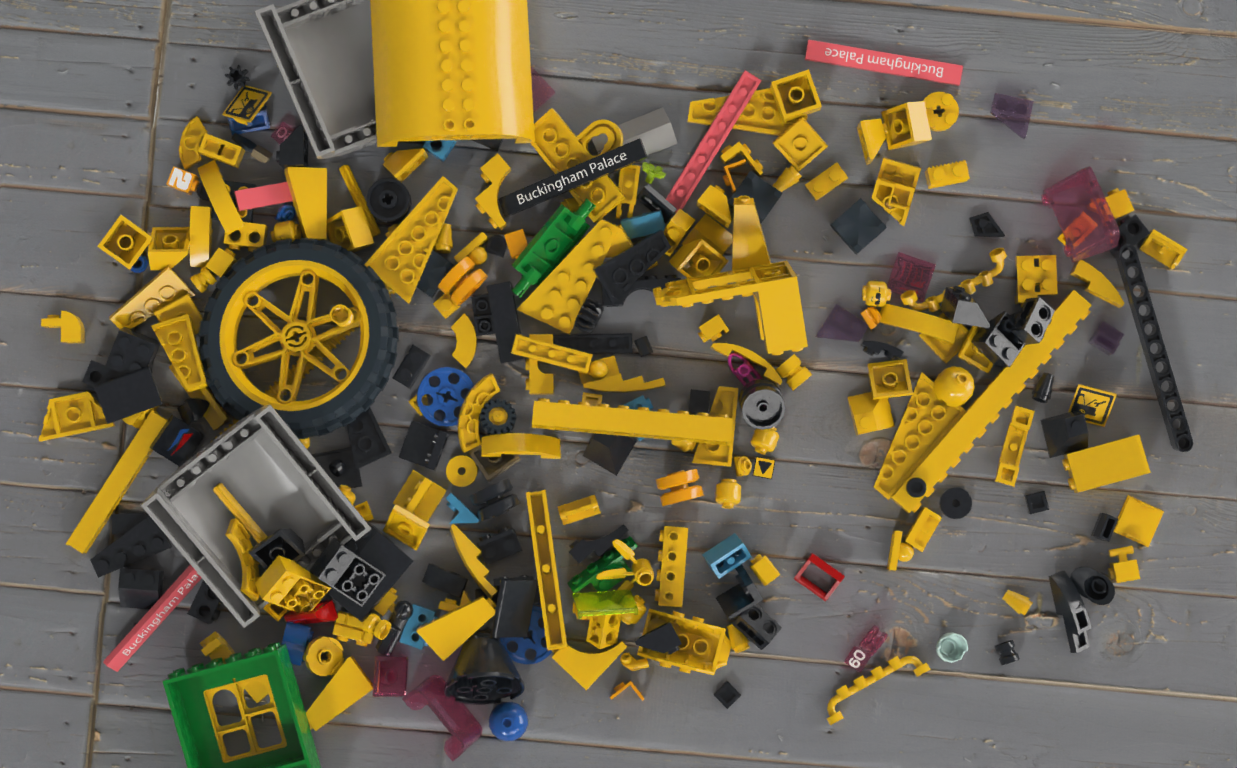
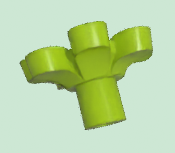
[642,162,666,184]

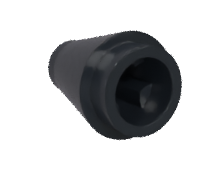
[1032,373,1054,403]

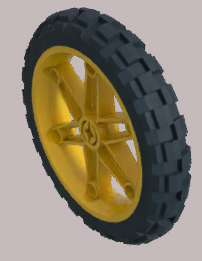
[198,238,399,439]

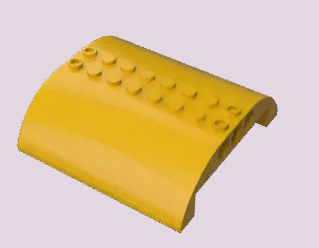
[370,0,535,147]

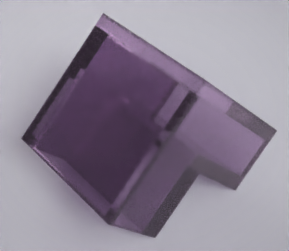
[1088,321,1124,356]

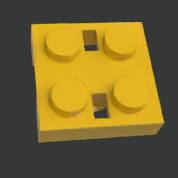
[1015,255,1058,296]

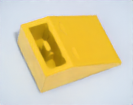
[255,555,331,612]

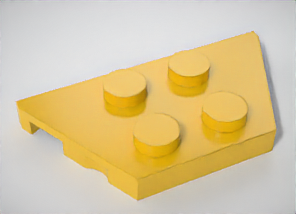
[39,391,115,442]

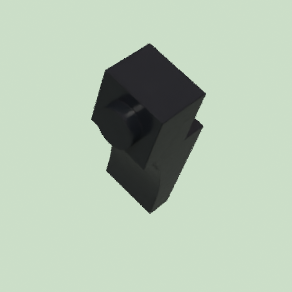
[569,524,628,563]

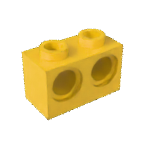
[198,133,245,168]
[224,222,268,252]
[586,600,623,649]

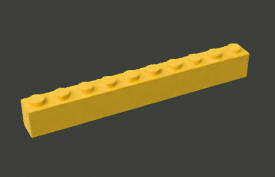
[532,398,733,445]

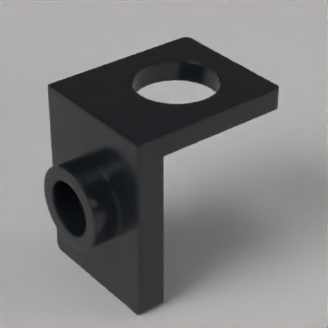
[688,389,710,415]

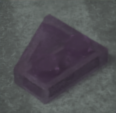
[990,93,1034,139]
[816,304,869,342]

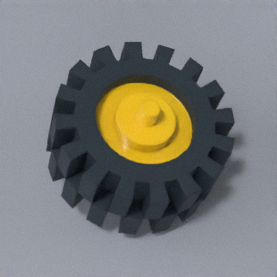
[480,399,516,435]

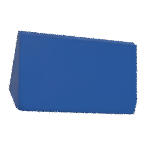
[227,105,270,135]

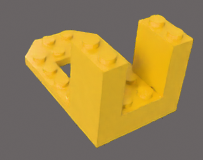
[652,261,808,355]

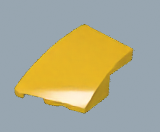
[872,157,921,226]

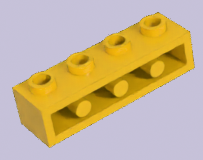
[655,526,688,607]

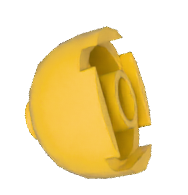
[934,366,975,407]

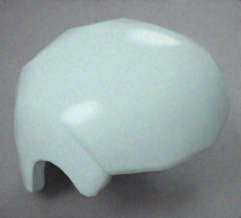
[936,632,968,663]

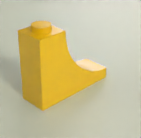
[552,640,627,690]

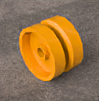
[438,256,488,306]
[655,469,704,506]

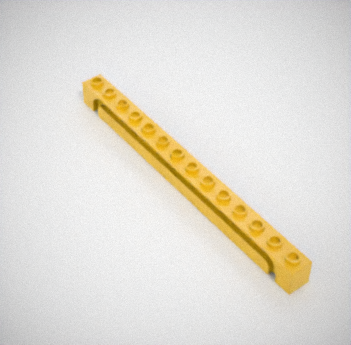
[891,290,1092,513]

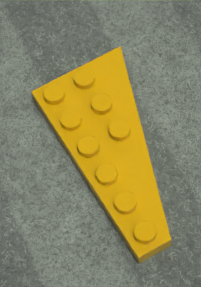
[687,88,807,136]
[364,176,458,304]
[516,219,619,335]
[873,372,966,500]

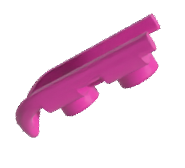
[728,353,763,386]

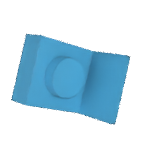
[446,493,480,524]

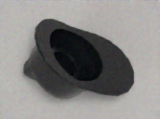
[1070,567,1115,605]

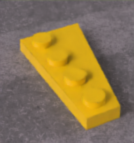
[151,314,208,392]

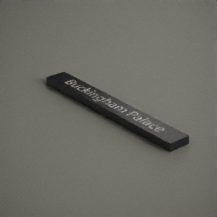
[498,138,648,217]

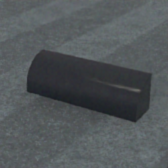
[487,281,526,363]

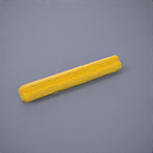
[339,165,381,237]
[213,483,268,544]

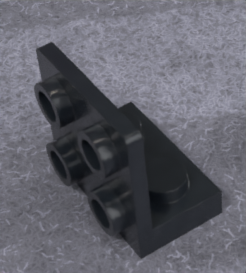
[399,421,449,471]
[716,564,763,620]

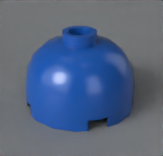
[489,702,528,741]

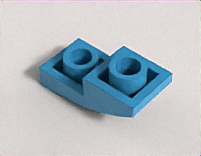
[620,210,666,239]

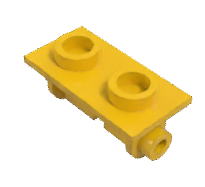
[557,495,601,525]

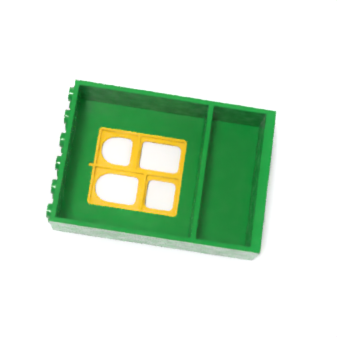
[163,642,321,768]

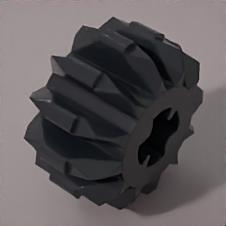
[574,299,604,334]

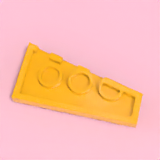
[109,266,195,329]
[692,386,738,467]

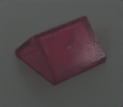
[373,655,408,697]

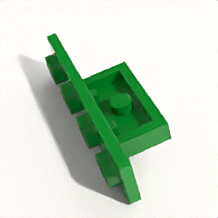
[567,536,638,595]

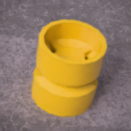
[776,354,812,391]

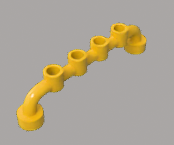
[900,248,1007,312]
[826,656,931,725]

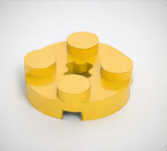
[923,92,959,132]
[303,636,344,676]

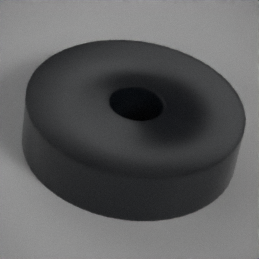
[939,487,972,519]

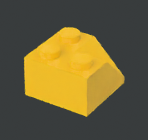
[770,69,822,123]

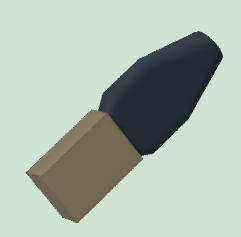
[231,133,273,163]

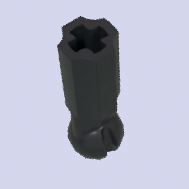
[375,600,414,656]

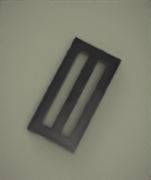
[637,183,677,223]

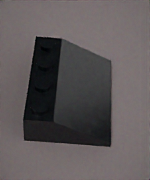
[327,520,413,622]

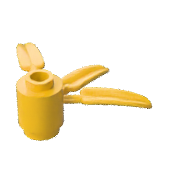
[596,539,654,604]

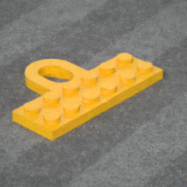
[531,108,626,223]

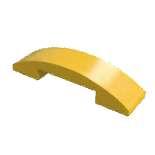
[197,160,245,235]
[880,304,959,343]
[711,343,783,386]
[995,406,1035,487]
[481,433,561,459]

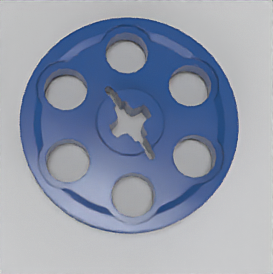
[417,367,474,427]
[500,605,552,664]

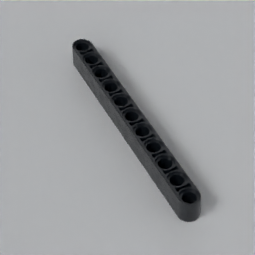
[1115,244,1193,452]

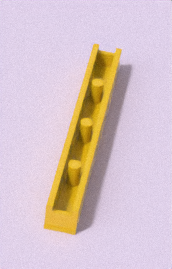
[66,410,168,554]
[526,490,568,651]

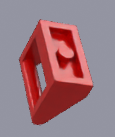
[793,553,845,602]
[284,600,338,624]

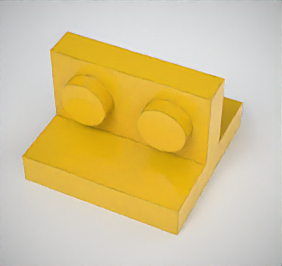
[393,470,447,523]

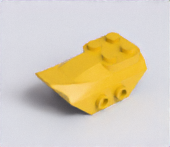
[637,609,731,675]

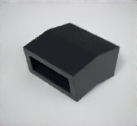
[1091,513,1118,542]

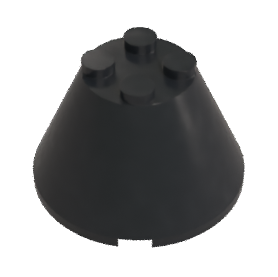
[444,635,525,705]

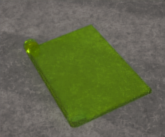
[572,590,638,619]

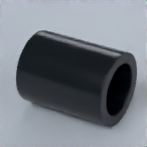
[634,336,653,357]

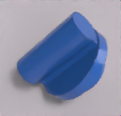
[274,203,295,222]

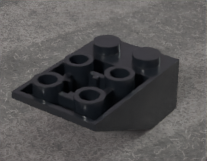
[310,538,386,607]

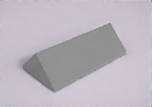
[592,107,678,156]

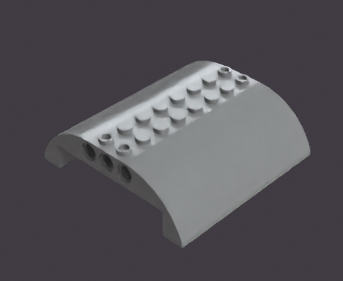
[255,0,377,159]
[141,404,371,628]

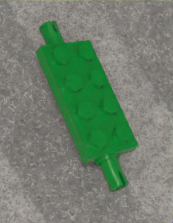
[511,198,596,298]

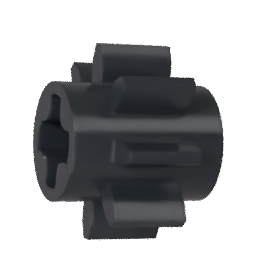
[225,65,250,90]

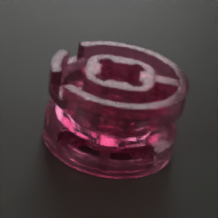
[858,625,888,656]

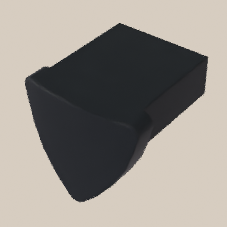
[177,398,209,425]

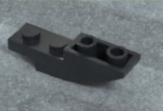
[1048,571,1091,653]

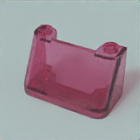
[1041,166,1120,263]
[402,675,483,762]

